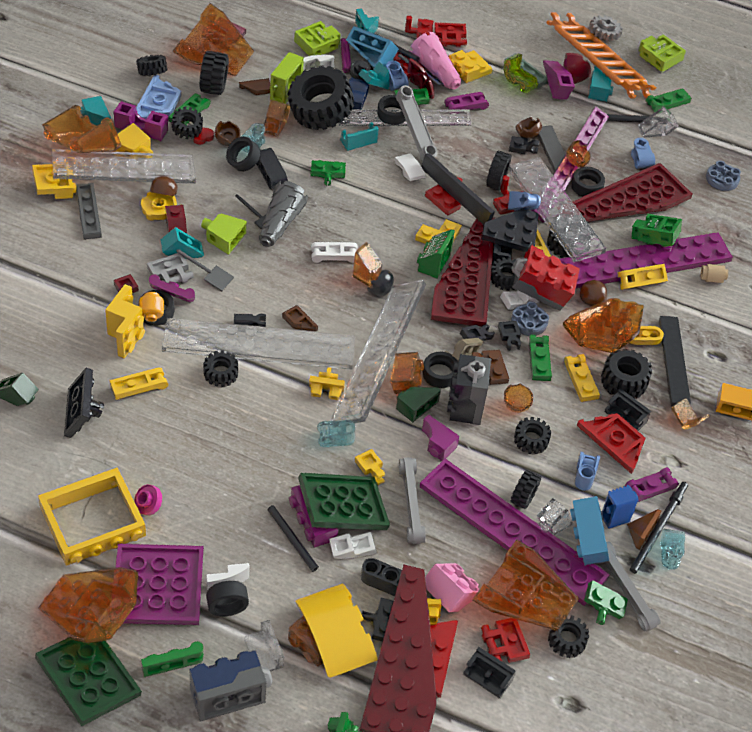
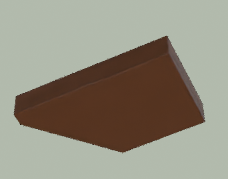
[239,78,270,95]
[282,305,318,331]

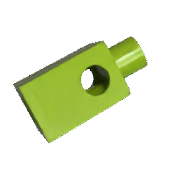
[201,213,247,255]

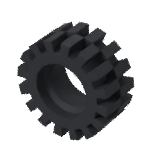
[136,54,168,76]
[171,107,203,139]
[490,257,516,291]
[203,350,238,387]
[514,417,551,454]
[510,470,542,510]
[548,615,589,658]

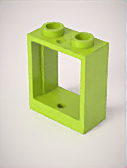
[270,52,304,105]

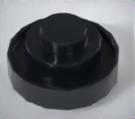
[349,60,373,81]

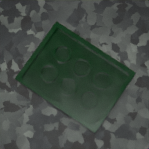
[298,473,390,530]
[35,625,142,727]

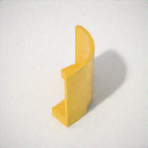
[295,583,378,678]

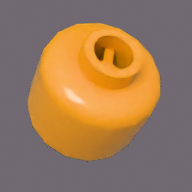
[139,292,164,322]

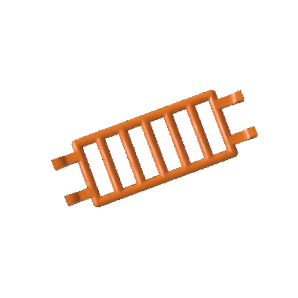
[546,12,656,99]

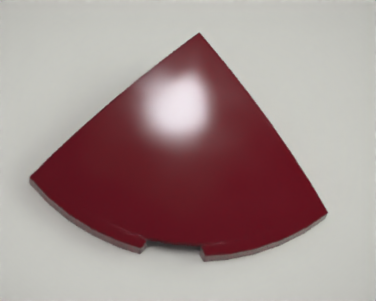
[563,53,591,84]
[408,58,434,99]

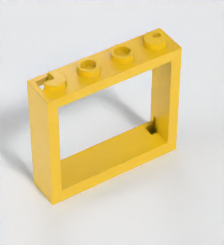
[38,467,146,566]

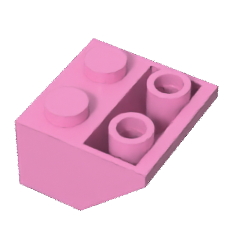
[425,563,482,612]

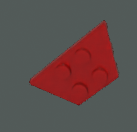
[577,413,646,474]
[430,620,458,698]

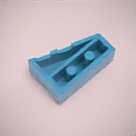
[346,26,399,68]
[570,496,610,565]

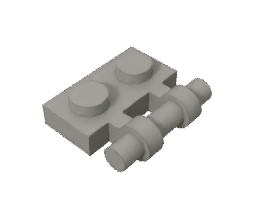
[147,253,194,283]

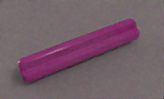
[341,37,351,73]

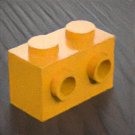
[715,383,752,421]

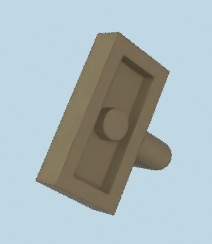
[444,338,483,362]

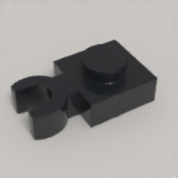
[498,320,521,351]
[460,325,495,343]

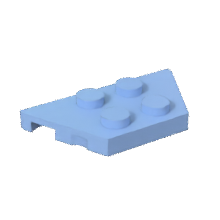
[136,75,181,119]

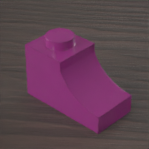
[422,414,460,461]

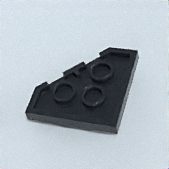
[481,209,539,252]

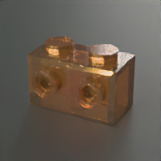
[390,352,424,394]
[288,616,323,667]

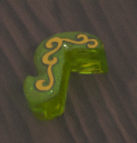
[504,53,538,93]

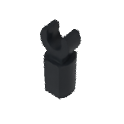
[234,313,266,329]

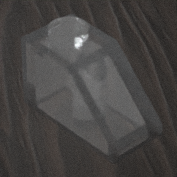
[637,106,679,138]
[536,498,573,535]

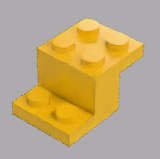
[105,284,145,359]

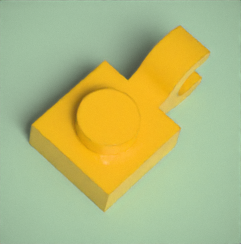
[355,449,385,485]

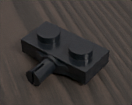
[362,598,394,642]

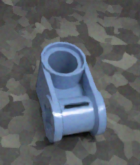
[386,61,409,91]
[631,138,655,169]
[508,191,541,211]
[575,451,600,491]

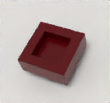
[114,274,139,294]

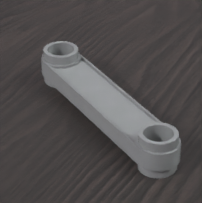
[396,85,437,161]
[399,458,426,544]
[600,541,661,631]

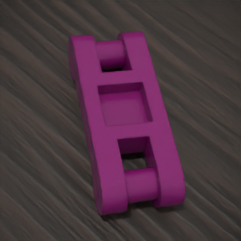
[444,92,489,115]
[149,274,195,303]
[625,467,679,502]

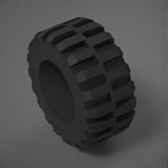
[287,66,354,130]

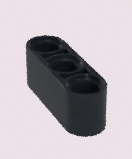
[256,148,288,189]
[361,558,402,597]

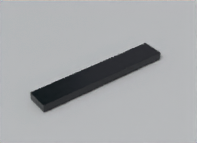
[421,153,495,225]
[659,316,691,408]

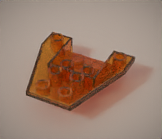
[173,3,254,76]
[563,298,644,353]
[473,539,579,631]
[38,567,138,643]

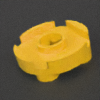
[141,192,177,221]

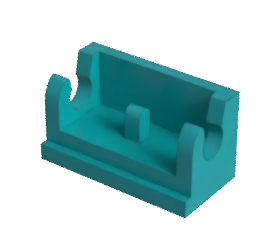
[340,122,379,151]

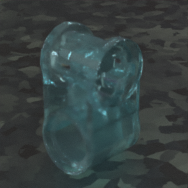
[241,123,265,153]
[317,420,356,447]
[661,529,685,569]

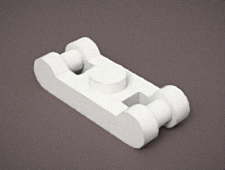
[311,242,359,263]

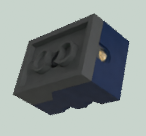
[189,650,272,722]

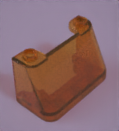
[42,105,121,154]

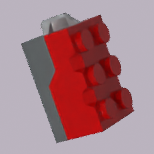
[512,245,580,311]

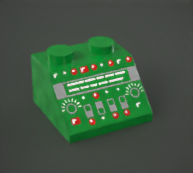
[416,229,455,279]

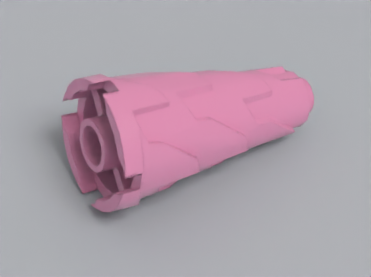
[409,32,461,90]

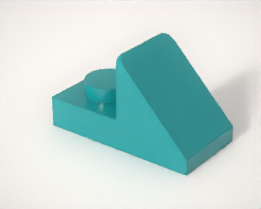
[355,8,379,34]
[359,62,390,89]

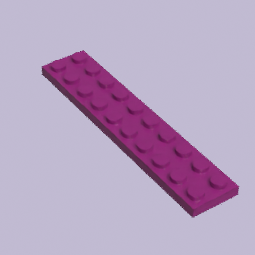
[560,232,733,289]
[419,459,610,606]

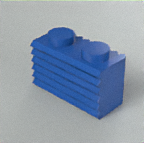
[601,485,638,529]

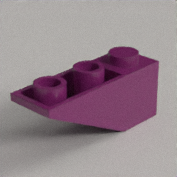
[543,60,575,100]

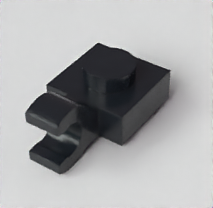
[509,136,540,155]

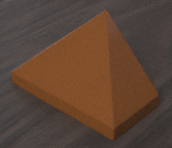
[627,509,662,550]

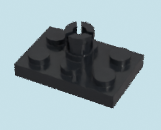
[64,367,104,438]

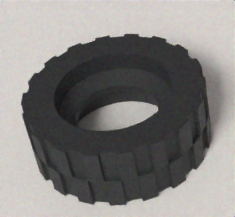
[486,150,512,191]

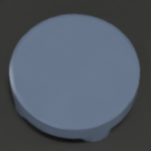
[706,161,741,191]
[511,301,549,336]

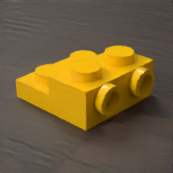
[449,50,493,83]
[32,163,76,199]

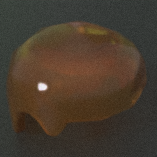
[566,140,591,167]
[504,383,533,413]

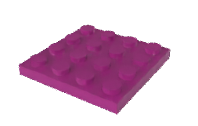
[110,544,204,625]

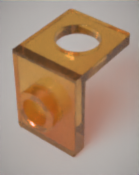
[671,398,710,430]

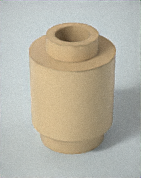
[701,264,728,283]

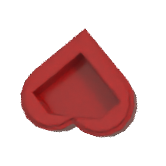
[193,127,214,145]

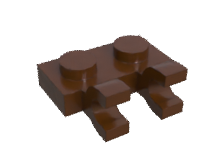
[471,349,510,385]

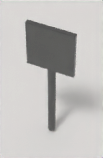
[177,249,234,291]

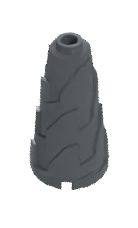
[259,181,308,247]

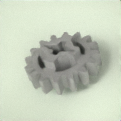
[589,15,623,41]

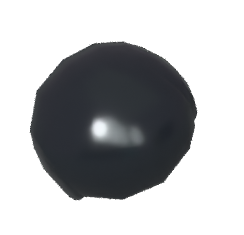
[367,269,394,297]

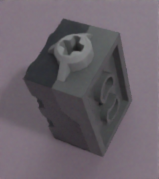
[447,354,491,425]

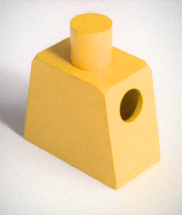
[110,123,153,162]

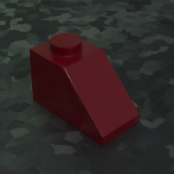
[165,205,187,233]

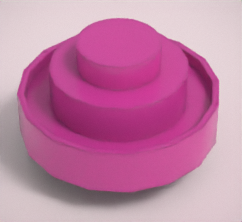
[134,484,162,516]

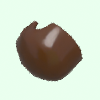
[515,117,542,139]
[215,121,241,146]
[150,176,178,196]
[580,280,607,306]

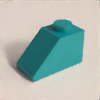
[588,66,614,102]
[80,96,112,131]
[160,227,204,259]

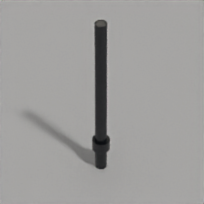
[629,482,688,574]

